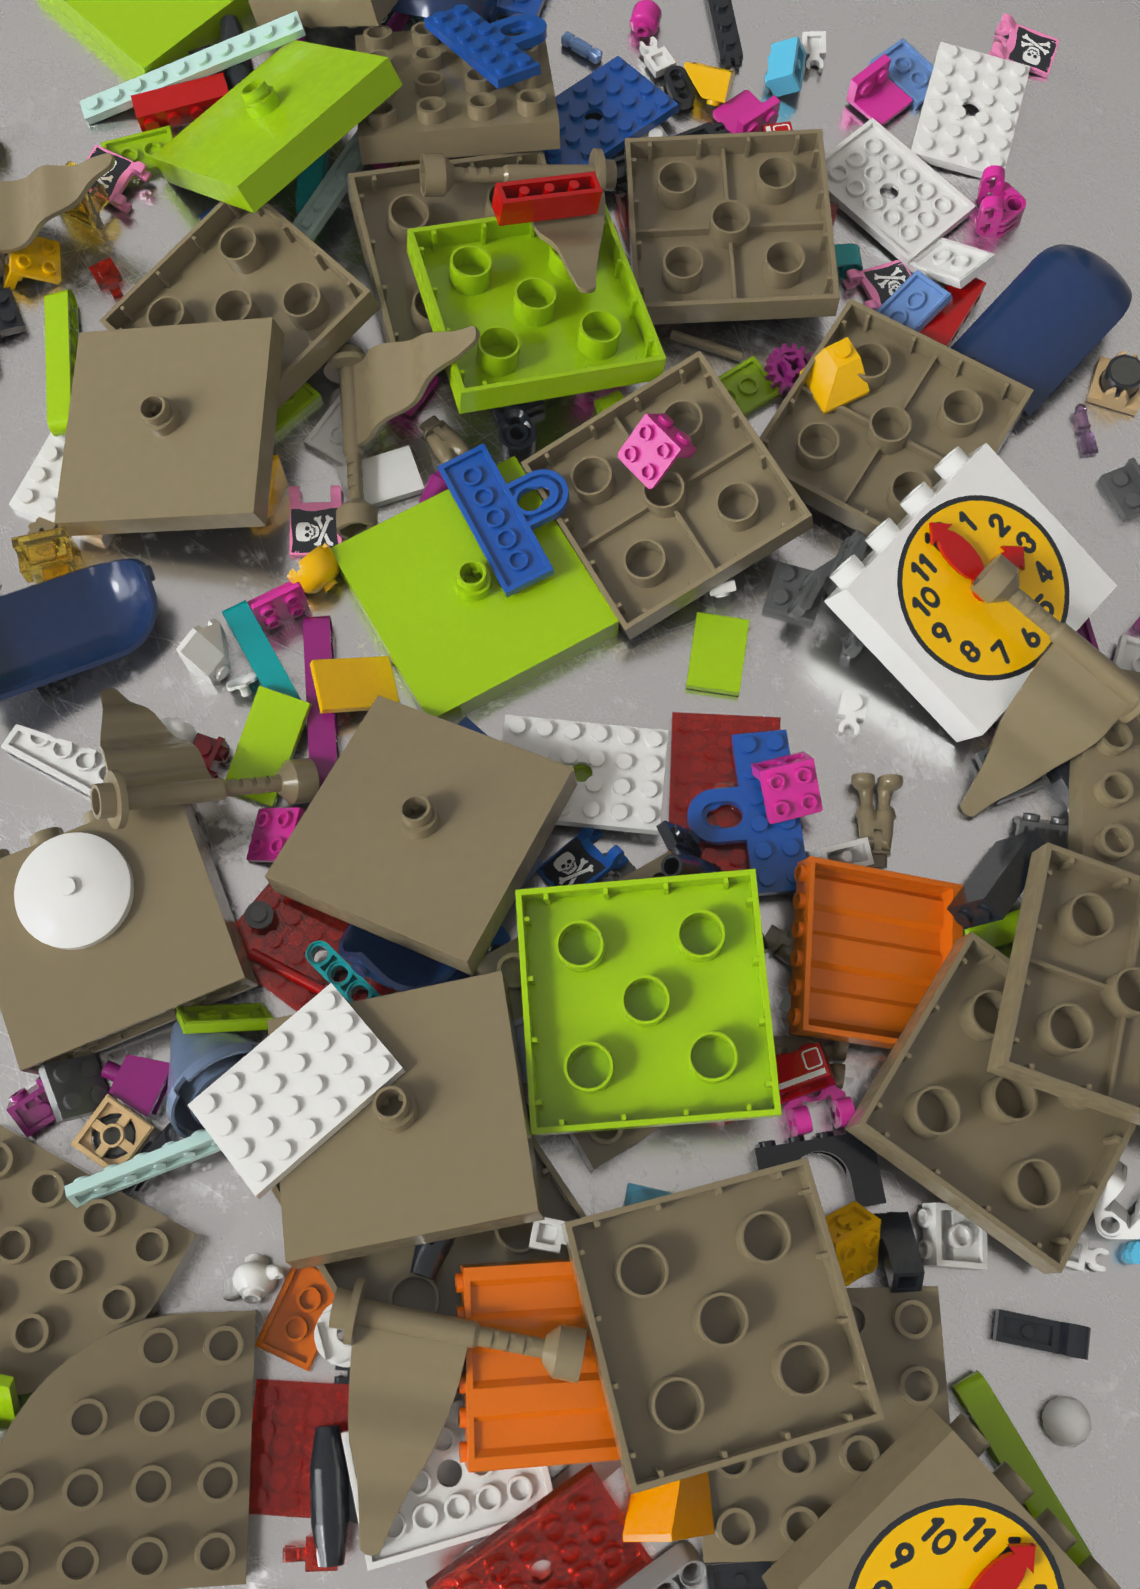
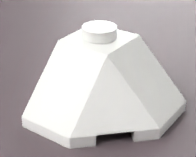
[176,619,230,686]

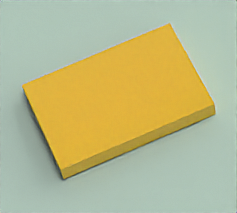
[310,656,400,714]

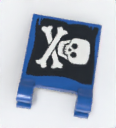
[537,827,629,887]

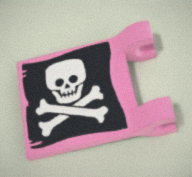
[988,13,1059,78]
[86,145,152,214]
[842,260,911,311]
[289,485,344,557]

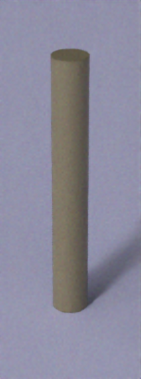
[670,329,744,362]

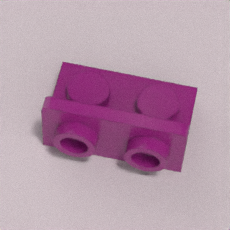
[6,1076,55,1138]

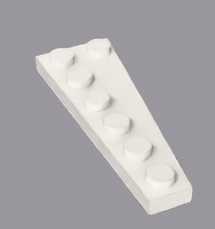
[1,724,107,796]

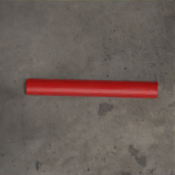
[247,948,327,994]

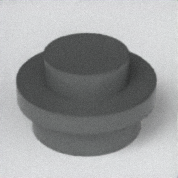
[245,901,274,929]

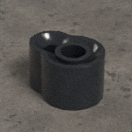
[498,406,537,465]

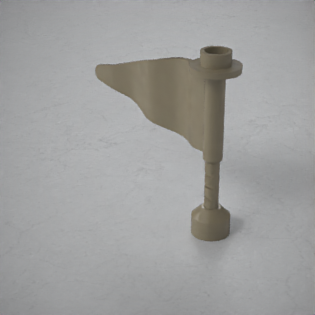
[419,148,617,293]
[0,153,115,277]
[323,326,480,539]
[960,553,1140,817]
[90,689,319,829]
[329,1277,587,1556]

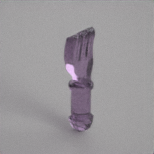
[1075,403,1098,455]

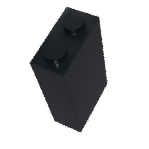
[947,830,1046,929]

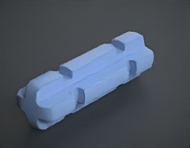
[561,31,603,64]

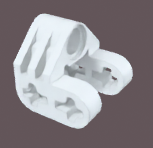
[1093,1161,1140,1239]

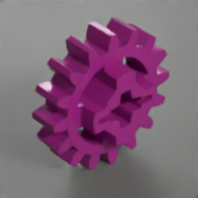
[764,343,813,395]

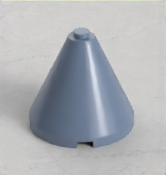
[166,1020,260,1138]

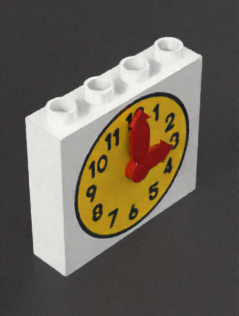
[824,443,1117,742]

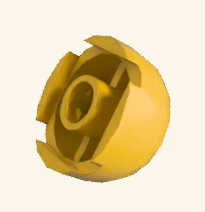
[287,542,340,594]

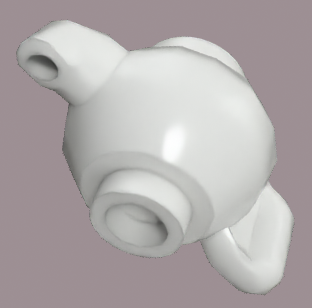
[223,1254,284,1303]

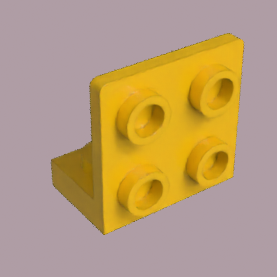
[3,236,61,291]
[825,1201,881,1286]

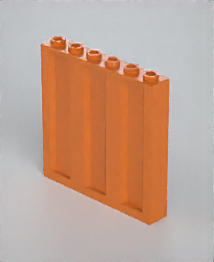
[787,856,963,1049]
[455,1258,620,1473]

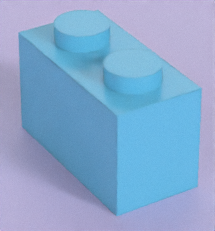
[765,36,807,97]

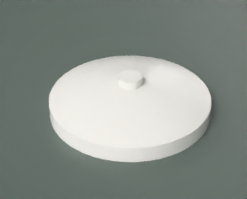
[14,832,134,950]

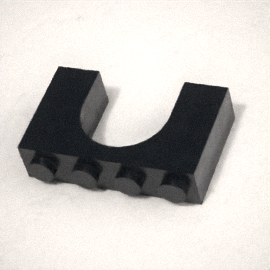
[751,1129,886,1207]
[874,1212,925,1293]

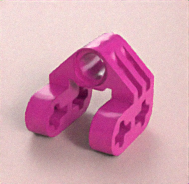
[976,165,1026,238]
[784,1085,855,1137]

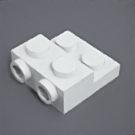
[917,1202,988,1270]

